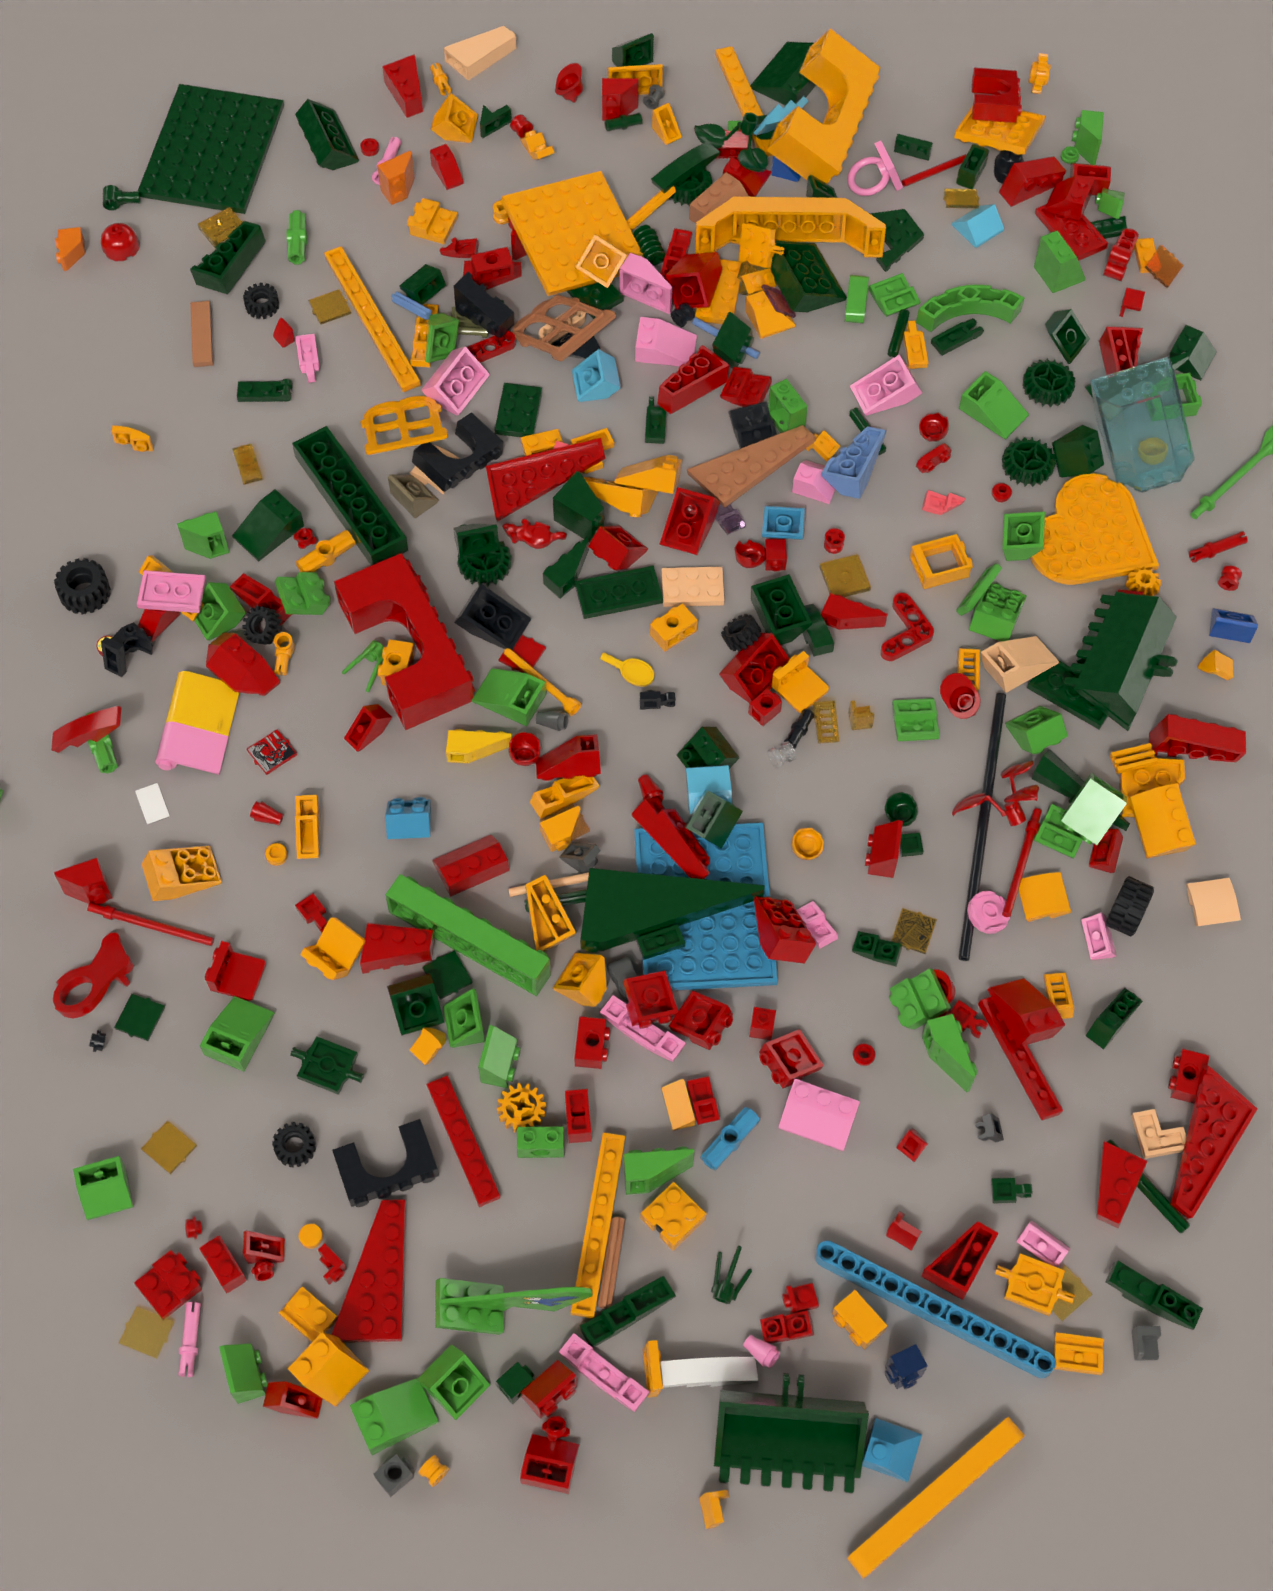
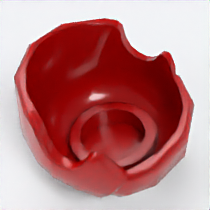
[919,412,949,442]
[734,540,766,568]
[509,732,541,766]

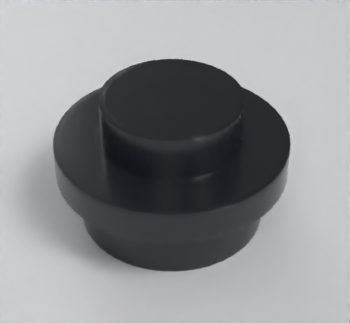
[89,1030,106,1052]

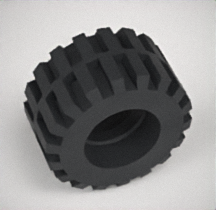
[54,558,111,615]
[1106,876,1154,937]

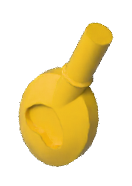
[600,652,654,687]

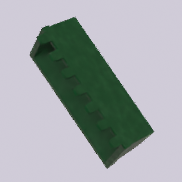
[1064,592,1178,731]
[714,1373,869,1493]

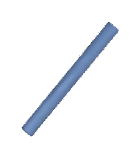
[692,317,760,359]

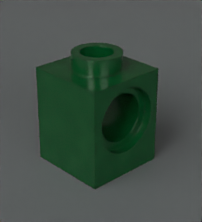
[496,1362,535,1405]

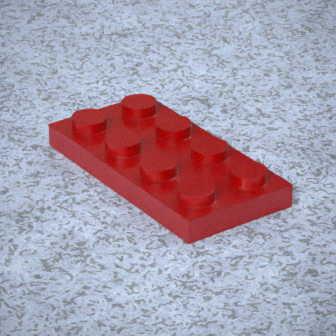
[1035,205,1108,261]

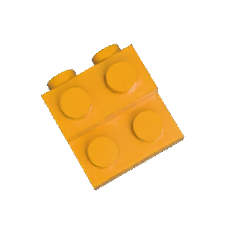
[407,198,458,245]

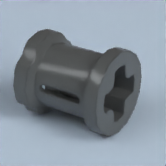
[643,84,665,109]

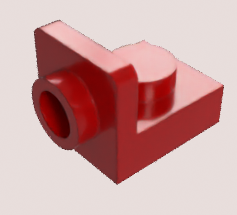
[318,1243,347,1285]
[782,1283,819,1314]

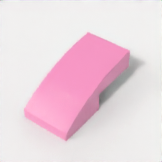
[797,901,838,949]

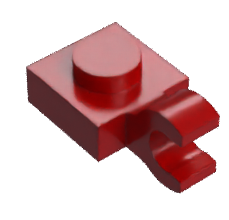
[295,893,327,933]

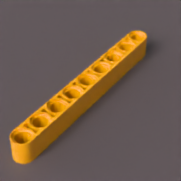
[847,1416,1025,1579]

